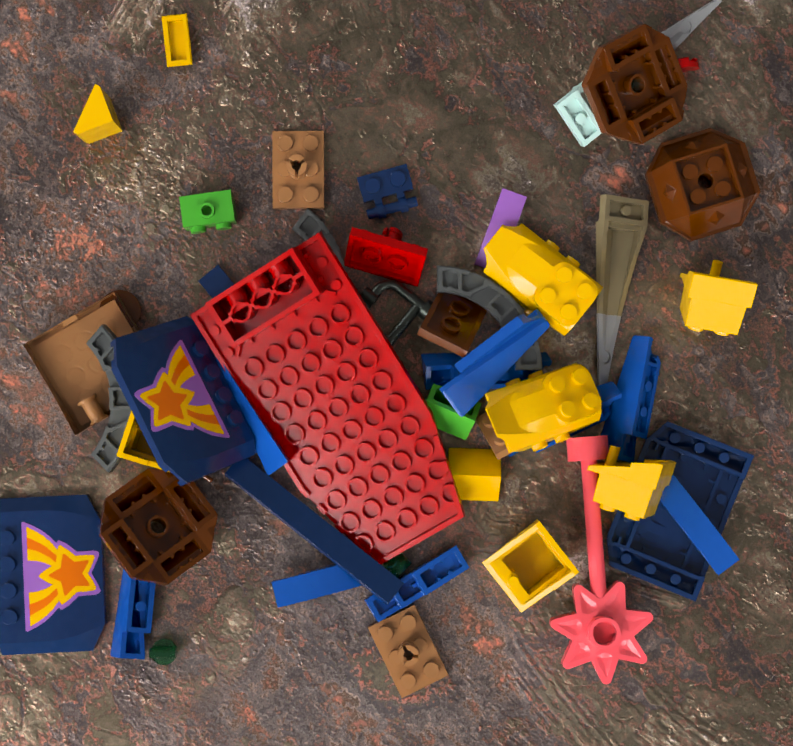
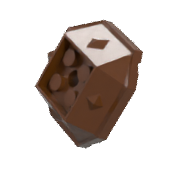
[581,24,687,144]
[645,128,761,242]
[99,468,218,585]

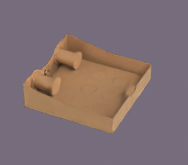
[23,292,140,435]

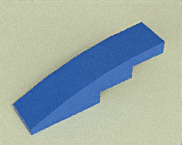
[660,474,740,576]
[364,545,470,622]
[272,564,361,608]

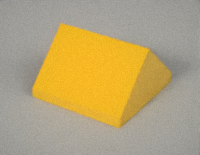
[73,84,123,144]
[448,448,501,501]

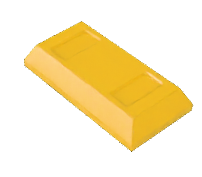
[161,13,193,67]

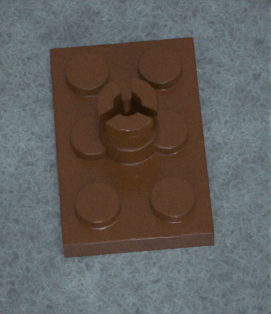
[417,293,487,357]

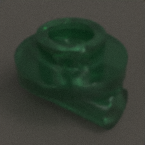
[383,553,412,578]
[149,639,178,665]

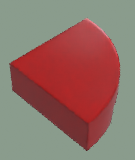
[678,57,700,72]

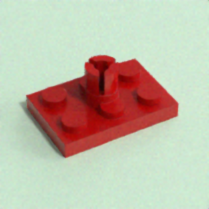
[344,227,428,287]

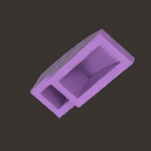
[474,188,527,268]

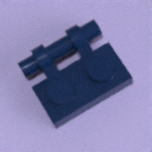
[357,164,418,220]

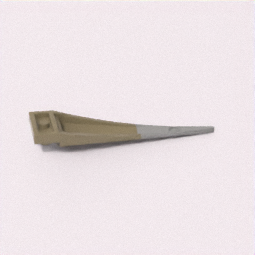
[596,194,649,386]

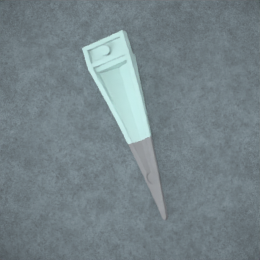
[553,0,722,147]

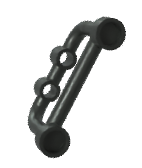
[360,279,433,346]

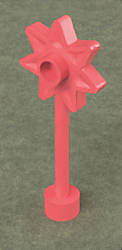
[549,435,653,685]

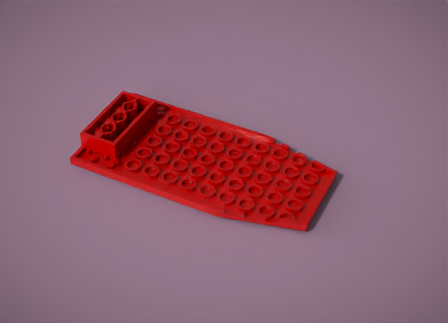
[190,232,465,564]

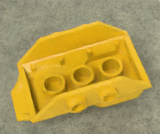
[483,223,603,336]
[485,363,602,453]

